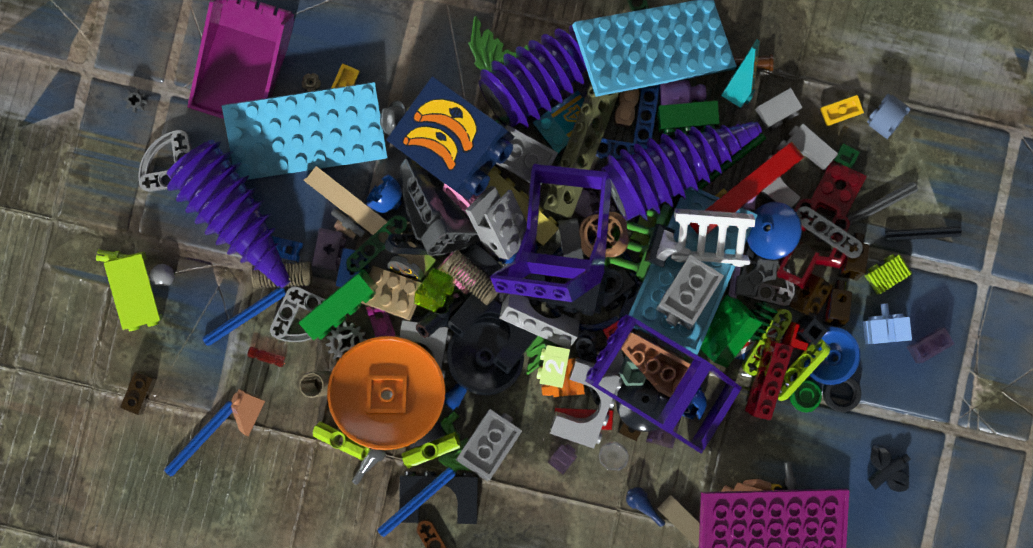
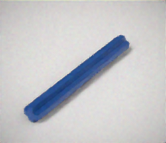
[203,287,286,346]
[164,401,233,476]
[377,467,456,537]

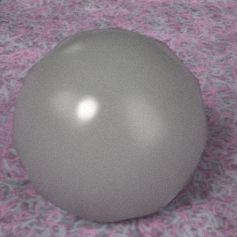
[150,264,175,286]

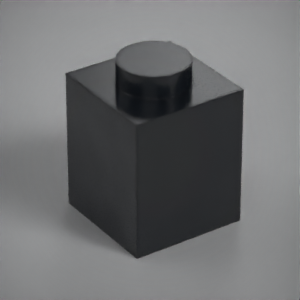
[797,316,828,345]

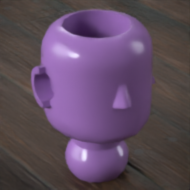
[659,79,706,105]

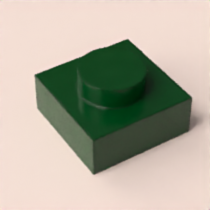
[833,143,860,169]

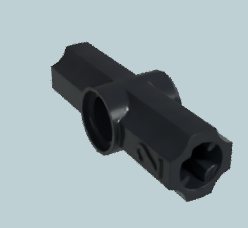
[416,291,466,338]

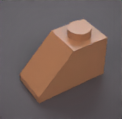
[231,389,265,436]

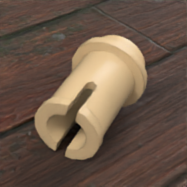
[334,220,357,239]

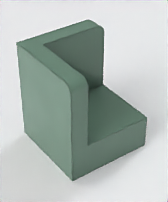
[619,355,646,386]

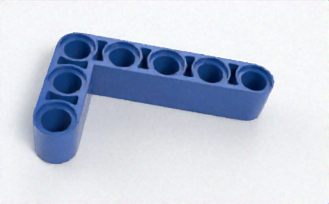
[596,84,660,161]

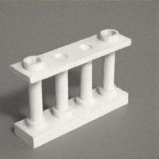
[670,208,755,267]

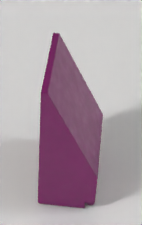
[187,0,295,119]

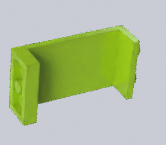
[104,251,163,331]

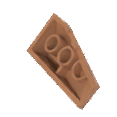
[621,332,691,397]

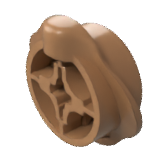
[579,212,629,258]

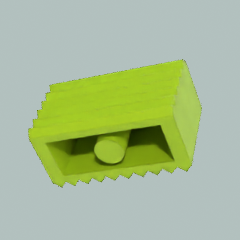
[865,254,912,295]

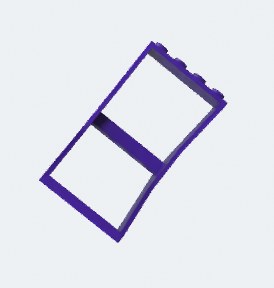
[490,164,612,302]
[585,314,742,454]

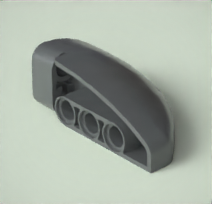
[400,158,481,256]

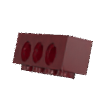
[745,337,794,421]

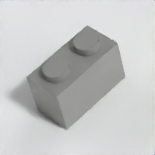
[755,88,802,129]

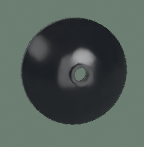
[616,378,670,432]

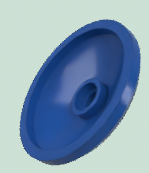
[747,202,802,260]
[804,327,860,385]

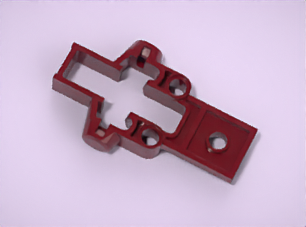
[777,160,867,289]

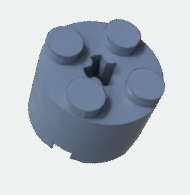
[867,94,911,139]

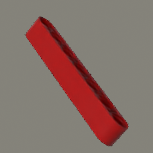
[689,142,804,235]

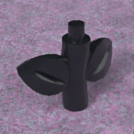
[867,445,911,492]

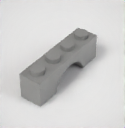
[499,294,580,349]

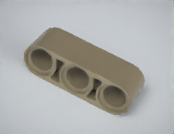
[657,495,700,547]

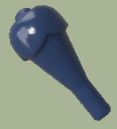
[626,487,665,527]

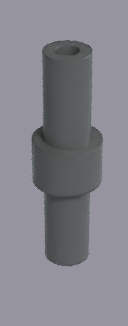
[331,208,366,238]
[784,462,797,490]

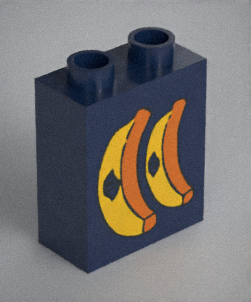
[386,76,515,200]

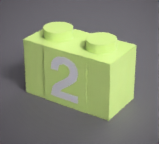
[537,345,570,388]

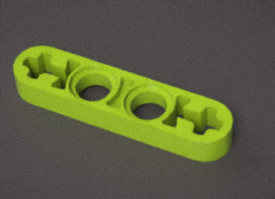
[742,308,792,375]
[778,339,830,401]

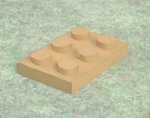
[361,266,425,321]

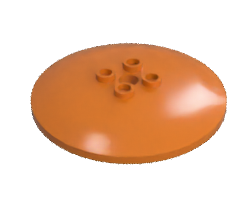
[327,336,445,450]

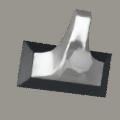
[644,224,691,267]

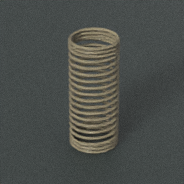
[442,250,499,305]
[251,261,312,289]
[299,371,332,398]

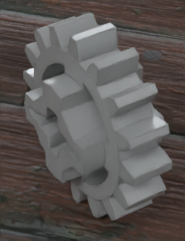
[326,322,368,360]

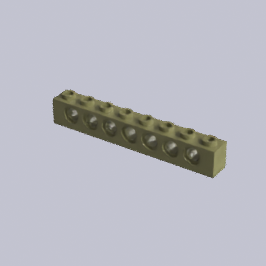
[543,84,619,218]

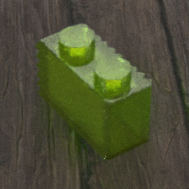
[414,268,455,312]

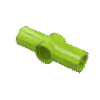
[313,421,370,460]
[401,432,461,469]

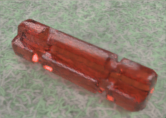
[247,347,285,367]

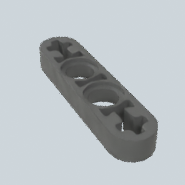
[796,207,862,258]

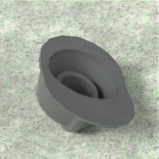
[380,101,407,135]

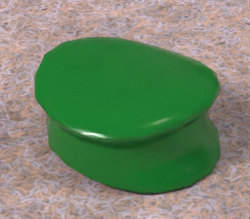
[790,379,822,413]

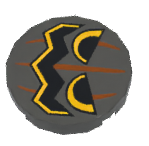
[388,256,424,282]

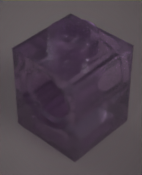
[547,443,577,474]

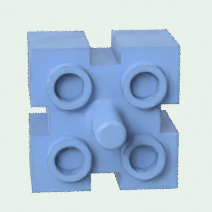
[863,303,912,344]

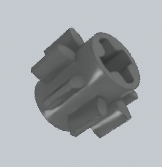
[123,89,149,113]

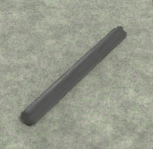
[814,182,918,242]

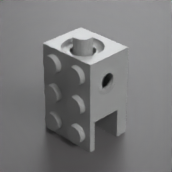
[496,124,558,184]
[466,186,527,260]
[656,255,724,330]
[456,409,522,482]

